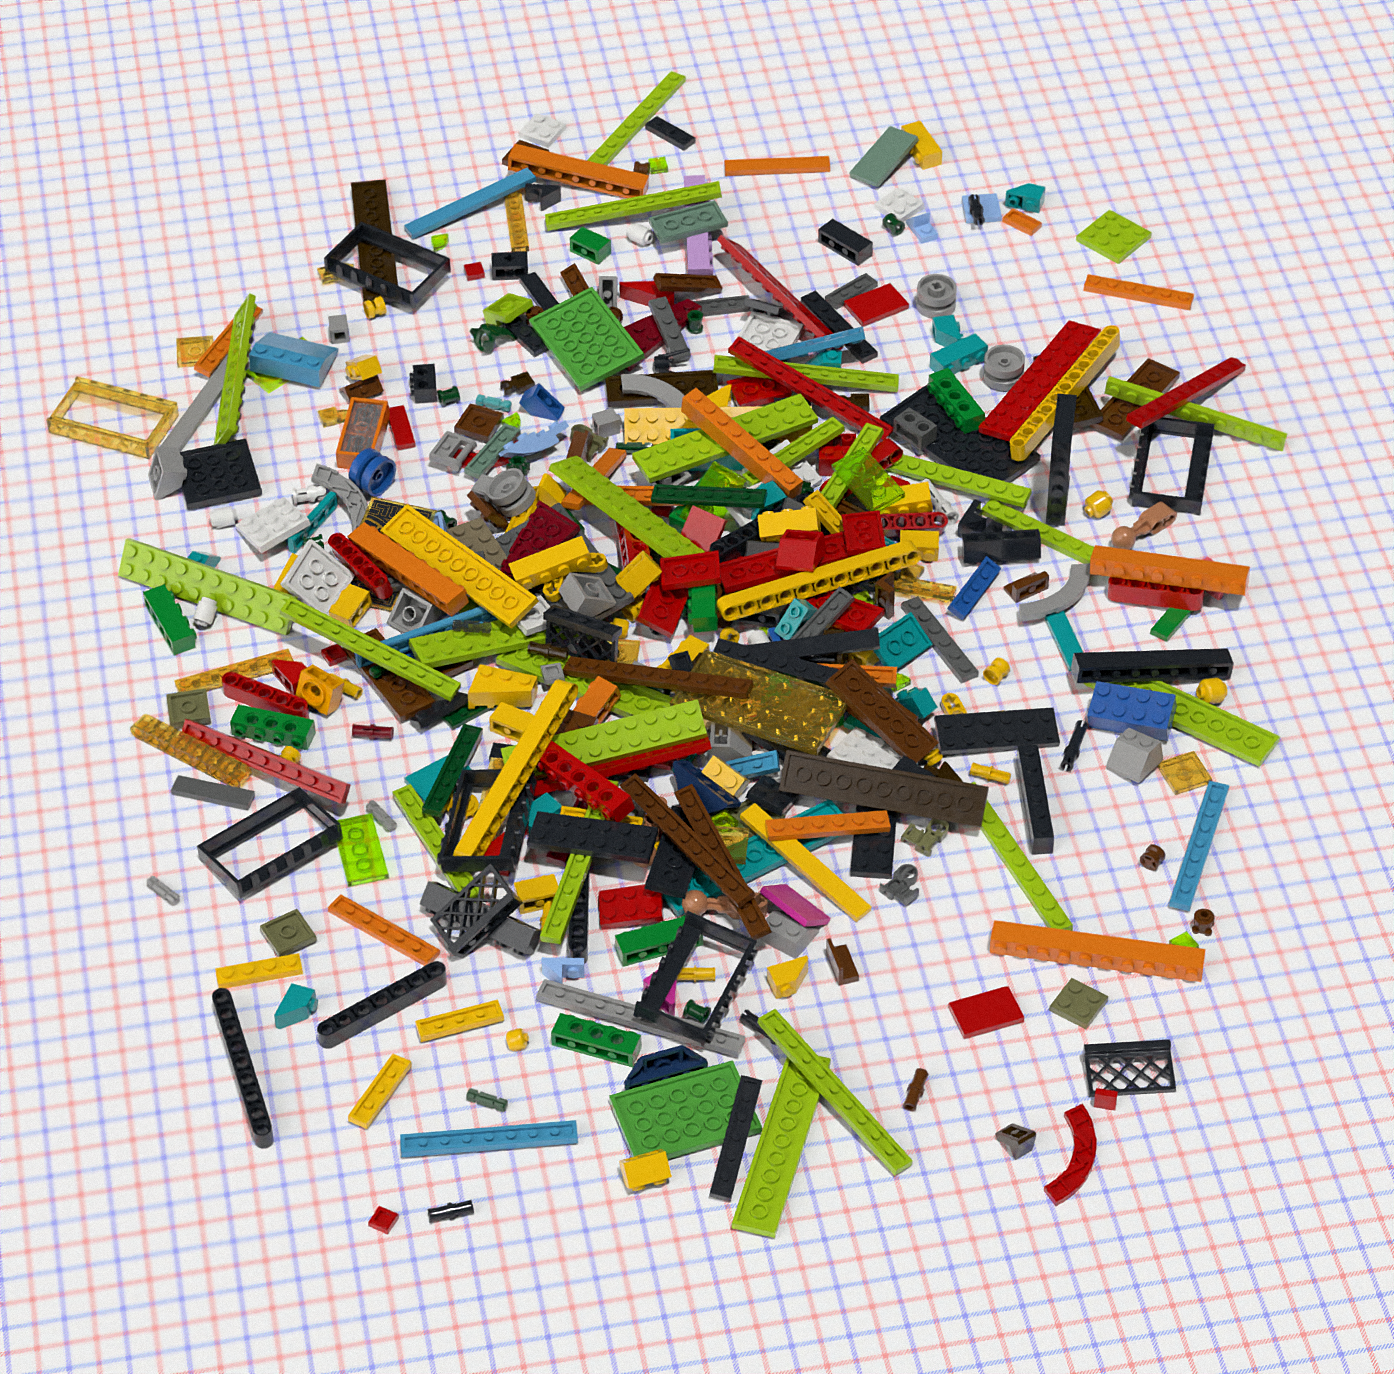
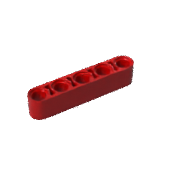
[819,438,903,500]
[880,512,948,538]
[328,533,393,599]
[1107,577,1204,611]
[221,672,309,719]

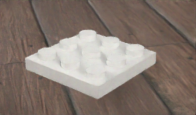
[737,311,803,351]
[235,497,311,553]
[280,539,355,616]
[827,727,902,769]

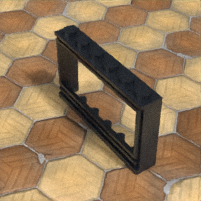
[324,221,451,309]
[1046,393,1077,526]
[1129,417,1215,516]
[437,769,537,874]
[197,787,343,898]
[633,911,758,1047]

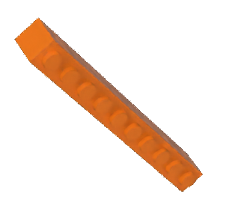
[990,920,1206,982]

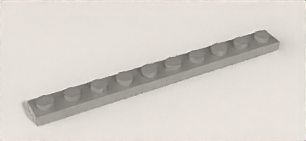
[536,979,745,1057]

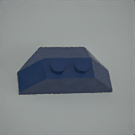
[673,760,741,814]
[624,1045,708,1091]

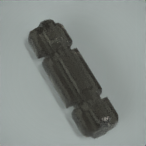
[452,619,491,634]

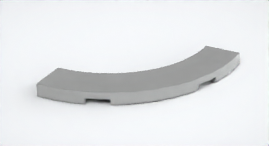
[621,374,684,408]
[311,463,370,532]
[1019,563,1091,621]

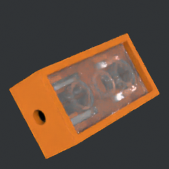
[335,397,390,469]

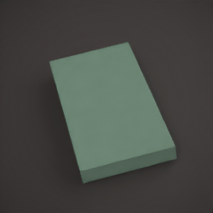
[849,126,919,187]
[648,200,728,244]

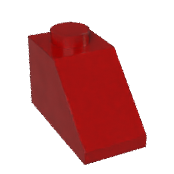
[271,659,307,695]

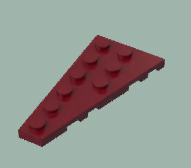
[624,299,702,372]
[500,500,581,580]

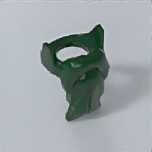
[469,323,515,353]

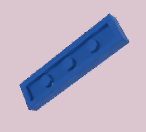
[947,556,1002,620]

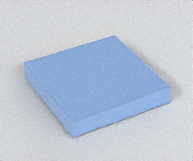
[961,193,1002,223]

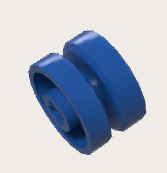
[348,448,396,497]

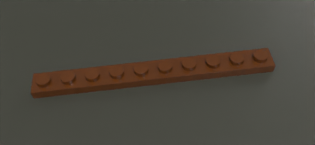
[562,656,754,699]
[619,774,756,908]
[674,784,772,940]

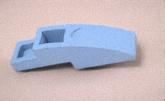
[498,420,569,458]

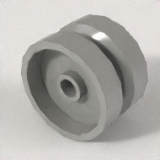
[916,274,957,319]
[983,344,1025,391]
[486,468,536,517]

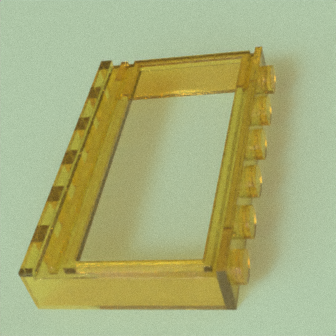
[46,376,179,460]

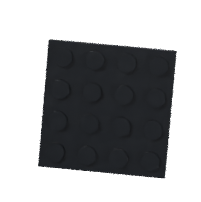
[180,438,262,510]

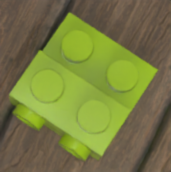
[482,293,534,326]

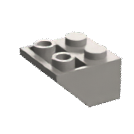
[710,717,753,762]

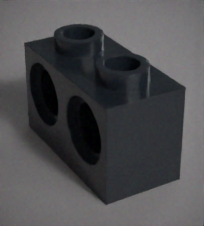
[409,363,437,404]

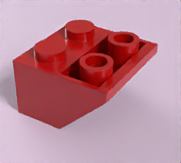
[819,433,856,476]
[776,529,826,572]

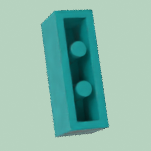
[929,333,988,374]

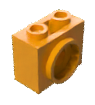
[295,664,345,715]

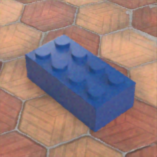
[1087,681,1177,741]

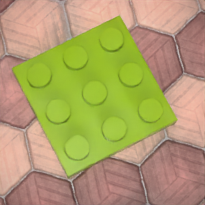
[1076,209,1152,264]

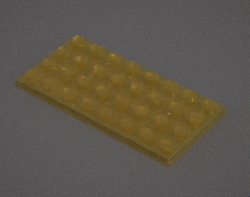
[670,650,848,755]

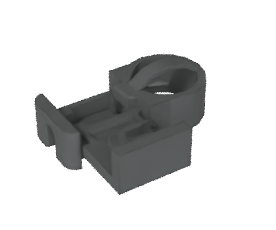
[879,864,919,906]

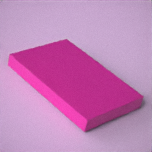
[760,884,831,927]

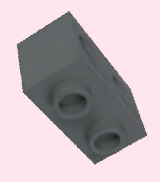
[893,408,937,450]

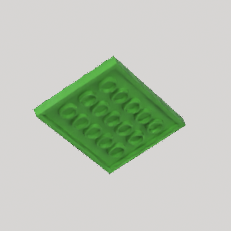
[529,287,645,392]
[609,1060,762,1159]

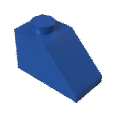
[519,383,565,421]

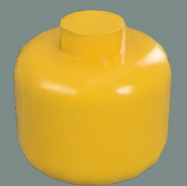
[610,618,629,639]
[506,1028,529,1051]

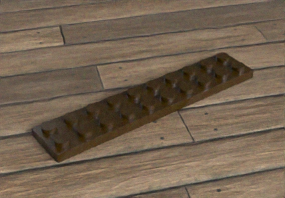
[351,179,398,302]
[779,750,989,828]

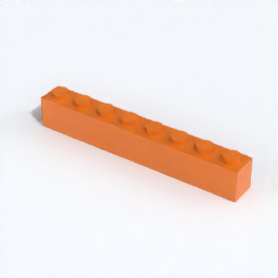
[508,143,649,198]
[681,388,803,499]
[347,522,469,617]
[1090,545,1250,596]

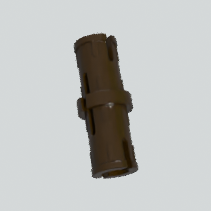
[527,641,569,661]

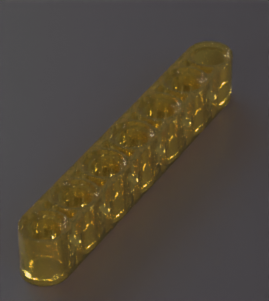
[130,714,252,788]

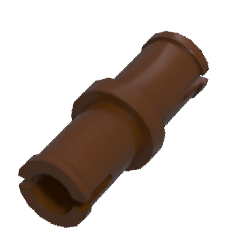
[903,1068,929,1112]

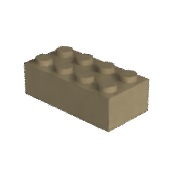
[446,517,507,570]

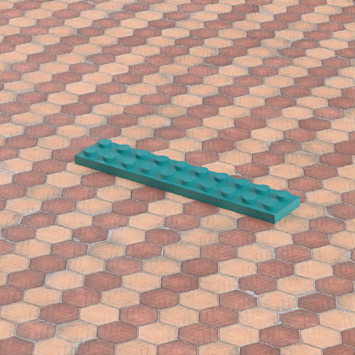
[662,800,843,917]

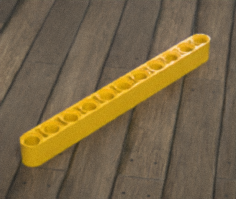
[1010,325,1120,461]
[716,540,922,621]
[453,679,578,856]

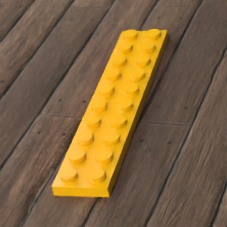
[624,406,812,446]
[380,504,539,629]

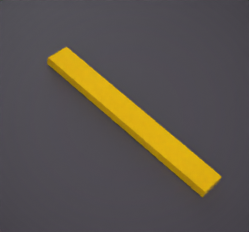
[740,803,872,922]

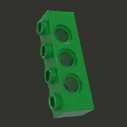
[927,368,985,434]
[230,704,316,751]
[551,1013,642,1068]

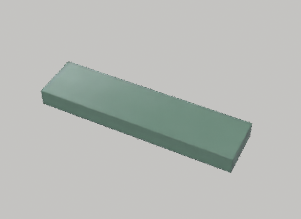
[464,423,521,479]

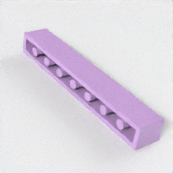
[684,175,713,275]

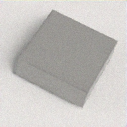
[541,663,565,685]

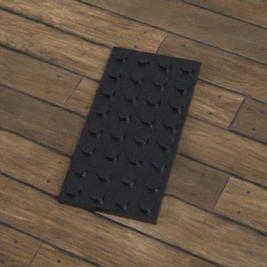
[880,385,1041,482]

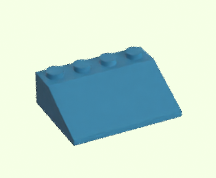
[249,332,339,387]

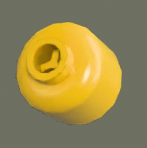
[1084,490,1113,519]
[1196,678,1228,704]

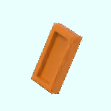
[1002,208,1042,236]

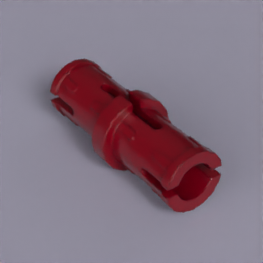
[352,724,394,740]

